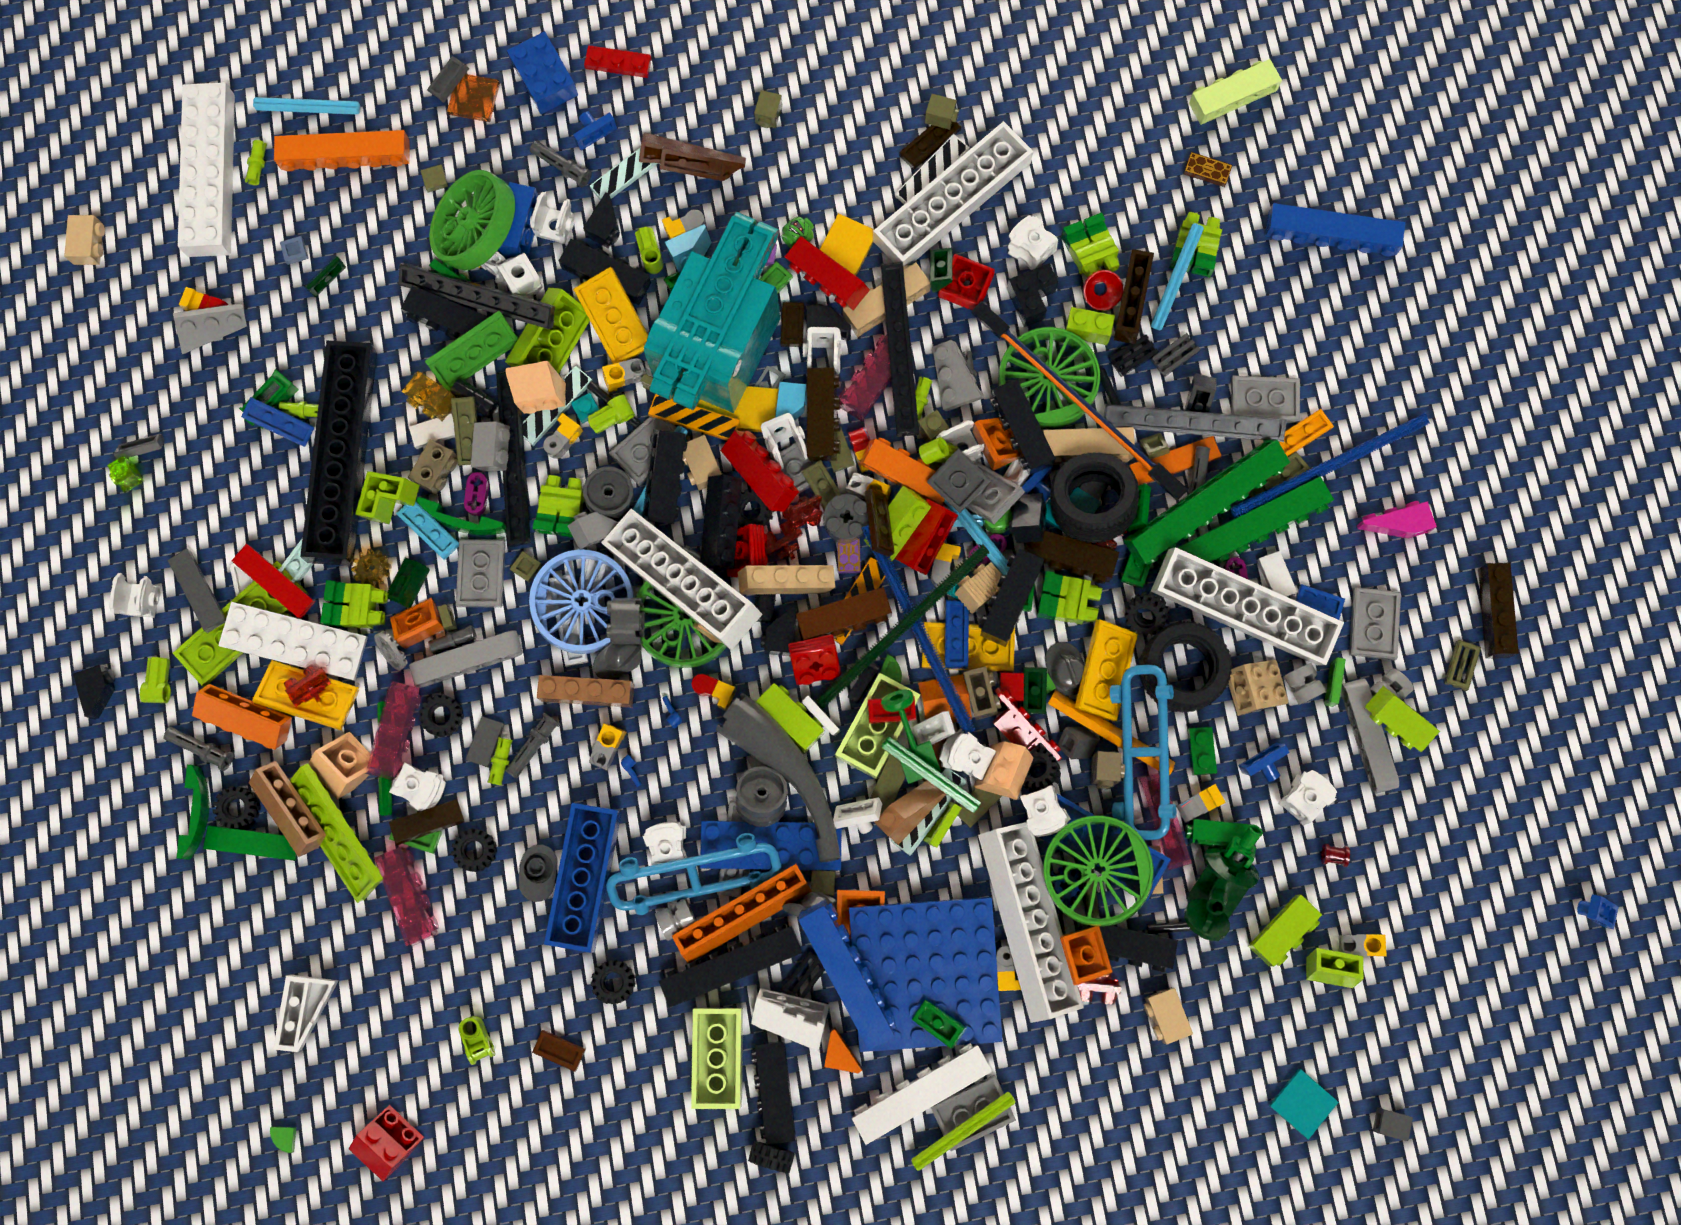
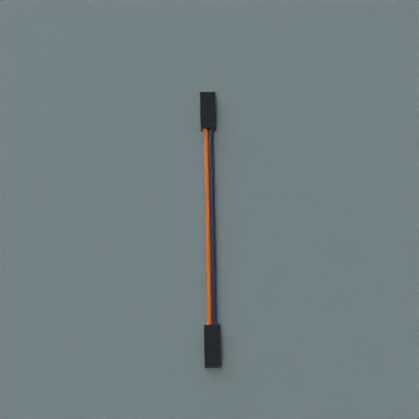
[971,301,1188,501]

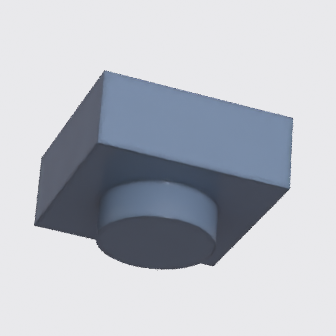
[280,236,309,265]

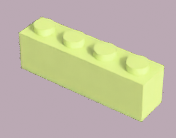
[1189,59,1282,125]

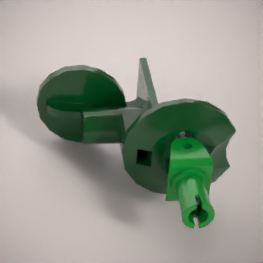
[1184,824,1263,941]

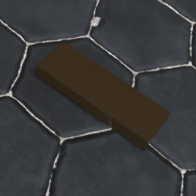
[899,122,961,170]
[865,488,894,557]
[389,799,465,846]

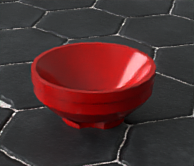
[1083,270,1124,311]

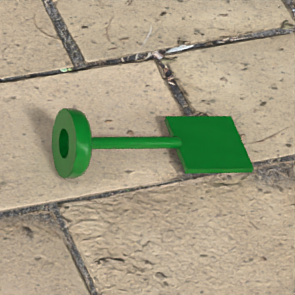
[881,689,941,784]

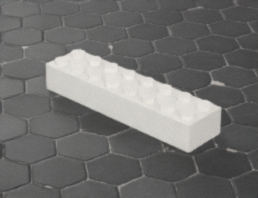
[178,83,235,257]
[873,121,1033,267]
[601,509,762,650]
[1151,547,1344,665]
[978,822,1084,1023]

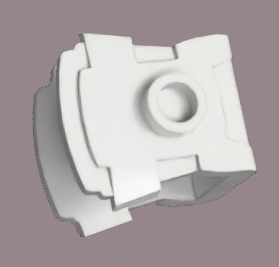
[530,192,574,244]
[1008,215,1058,270]
[495,253,543,298]
[803,327,842,374]
[761,413,808,470]
[936,420,984,463]
[109,573,160,618]
[939,729,997,780]
[389,763,446,811]
[1278,770,1337,826]
[1020,785,1071,837]
[642,821,687,865]

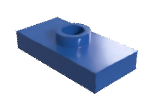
[1295,584,1345,620]

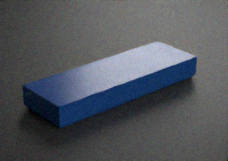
[241,397,315,447]
[945,600,969,669]

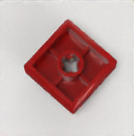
[938,254,995,310]
[726,523,768,578]
[788,635,841,685]

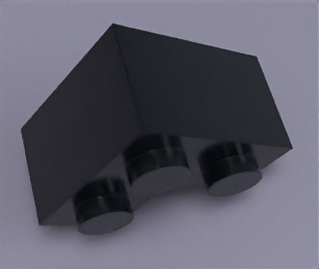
[1007,263,1058,327]

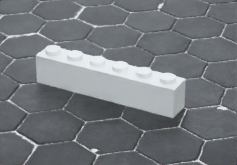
[851,1043,992,1145]

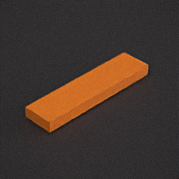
[1129,436,1221,486]

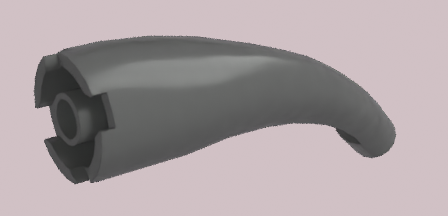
[716,693,840,862]

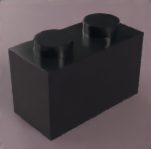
[1009,493,1047,543]

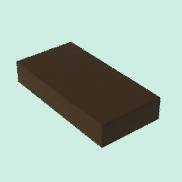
[781,302,805,347]

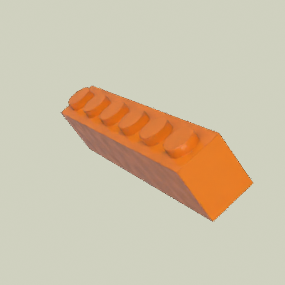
[274,130,410,171]
[672,864,812,963]

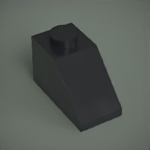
[583,192,620,249]
[806,304,851,340]
[1184,373,1216,412]
[761,607,797,656]
[73,665,115,720]

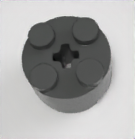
[823,494,869,544]
[606,598,645,645]

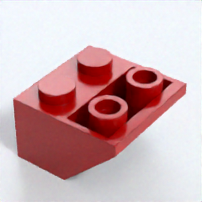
[348,1105,424,1182]

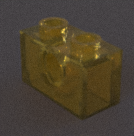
[401,371,456,422]

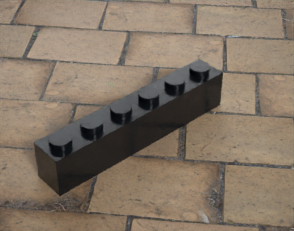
[659,924,803,1008]

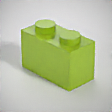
[1065,307,1115,345]
[1306,948,1364,988]

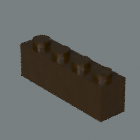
[1114,249,1154,344]
[807,367,841,461]
[1024,531,1120,584]
[1478,563,1519,659]

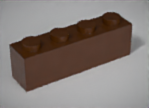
[796,587,892,640]

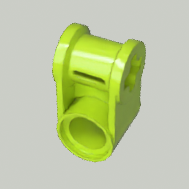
[458,1016,496,1065]

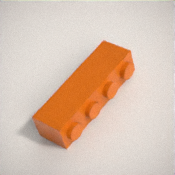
[859,437,945,505]
[192,684,292,750]

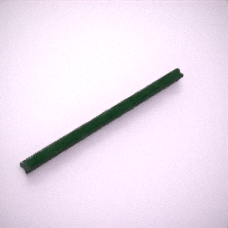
[815,544,989,709]

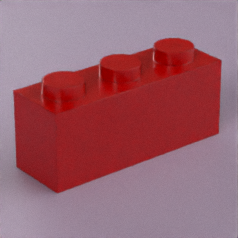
[895,498,958,575]

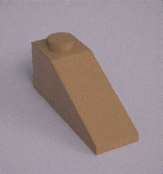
[874,781,946,845]

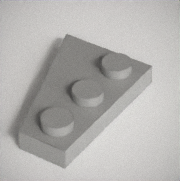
[173,303,247,354]
[932,340,985,411]

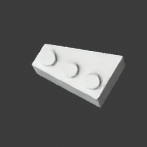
[273,975,339,1052]
[751,988,829,1051]

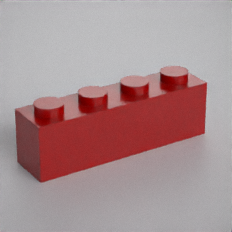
[785,236,870,311]
[720,430,799,512]

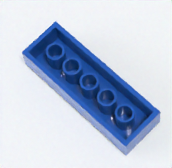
[544,803,622,953]
[798,899,896,1050]

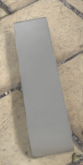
[409,631,523,688]
[1341,678,1399,794]

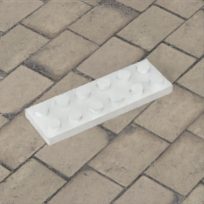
[218,602,368,681]

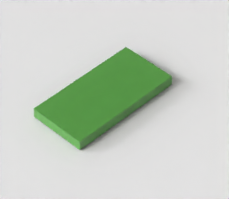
[425,311,518,392]

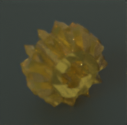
[351,549,392,587]

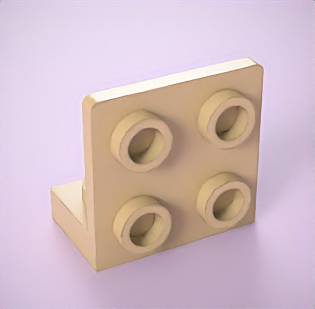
[1229,660,1289,716]

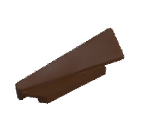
[639,133,746,181]

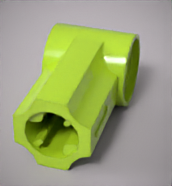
[635,227,663,274]
[588,395,635,434]
[919,437,958,465]
[139,657,171,703]

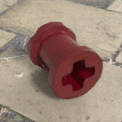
[1321,844,1350,867]

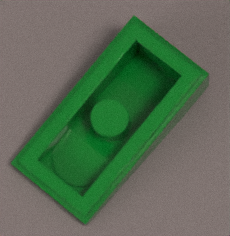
[912,999,967,1048]

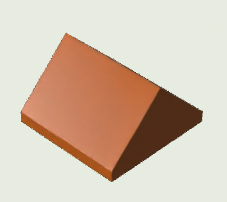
[973,417,1020,471]
[390,598,445,649]
[918,674,972,723]
[837,890,885,939]
[1060,926,1112,985]
[824,1027,862,1073]

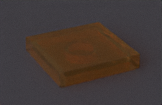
[447,74,500,122]

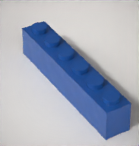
[1265,203,1405,256]

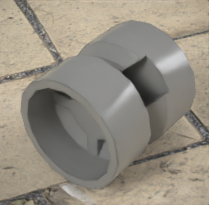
[1284,663,1327,705]
[1370,668,1414,699]
[655,899,696,941]

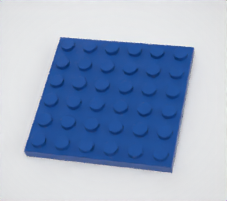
[849,897,1003,1052]

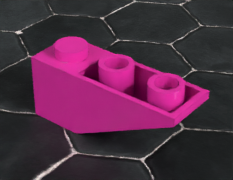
[1357,501,1437,539]

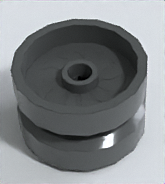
[583,467,634,521]
[736,766,788,827]

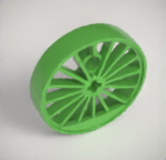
[429,170,515,271]
[998,327,1100,429]
[636,573,727,668]
[1043,816,1154,926]

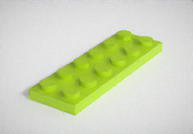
[173,561,309,687]
[290,764,383,903]

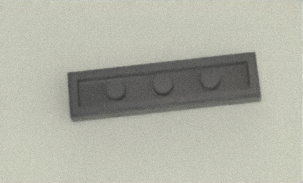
[167,548,226,633]

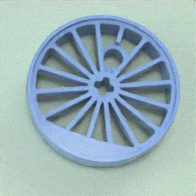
[529,549,634,654]

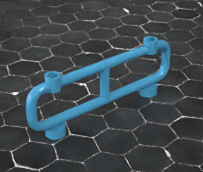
[1110,665,1177,840]
[606,833,781,915]

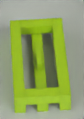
[923,802,962,848]

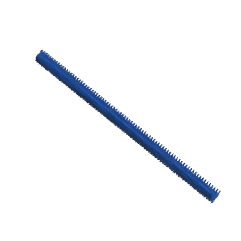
[1230,413,1430,519]
[861,525,976,734]

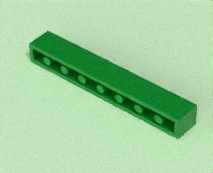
[1123,440,1291,565]
[1157,476,1334,568]

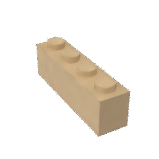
[843,263,931,338]
[1043,427,1135,465]
[738,565,835,595]

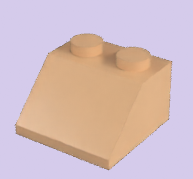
[506,361,566,414]
[308,732,378,800]
[974,741,1033,800]

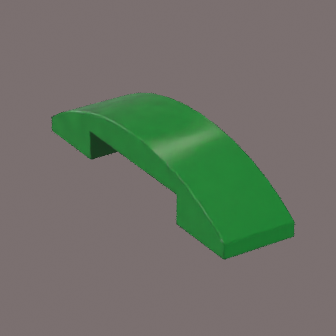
[416,497,506,536]
[176,765,209,860]
[203,826,297,861]

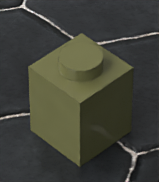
[754,90,783,128]
[925,94,959,130]
[918,410,949,443]

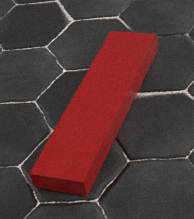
[231,544,316,619]

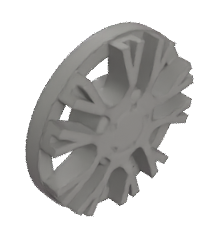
[374,631,408,671]

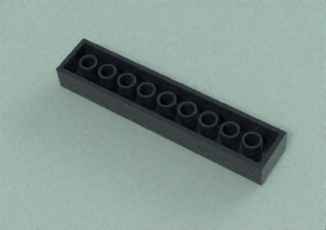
[300,340,377,566]

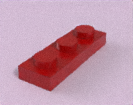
[584,45,652,78]

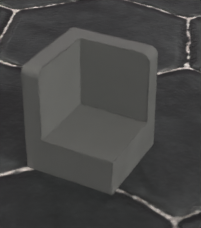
[1058,726,1099,760]
[1372,1107,1413,1141]

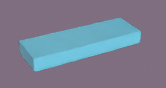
[396,501,459,560]

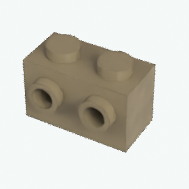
[407,439,458,495]
[964,666,1001,720]
[1090,751,1125,789]

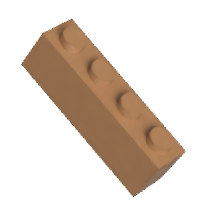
[537,675,635,708]
[249,761,326,857]

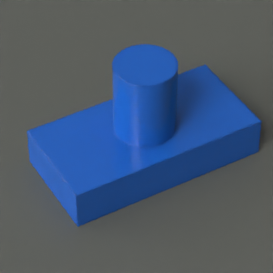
[573,111,617,151]
[1022,466,1053,502]
[1238,742,1290,782]
[1577,894,1619,930]

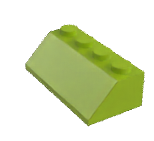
[505,288,590,374]

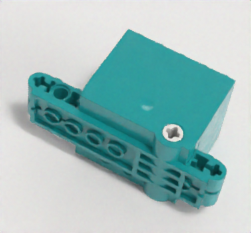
[644,212,781,413]

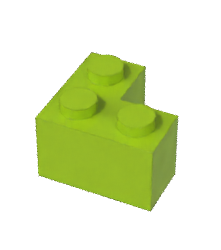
[355,471,420,524]

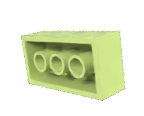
[835,673,921,779]
[691,1008,743,1109]

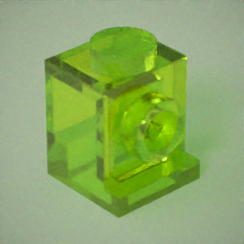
[107,456,144,493]

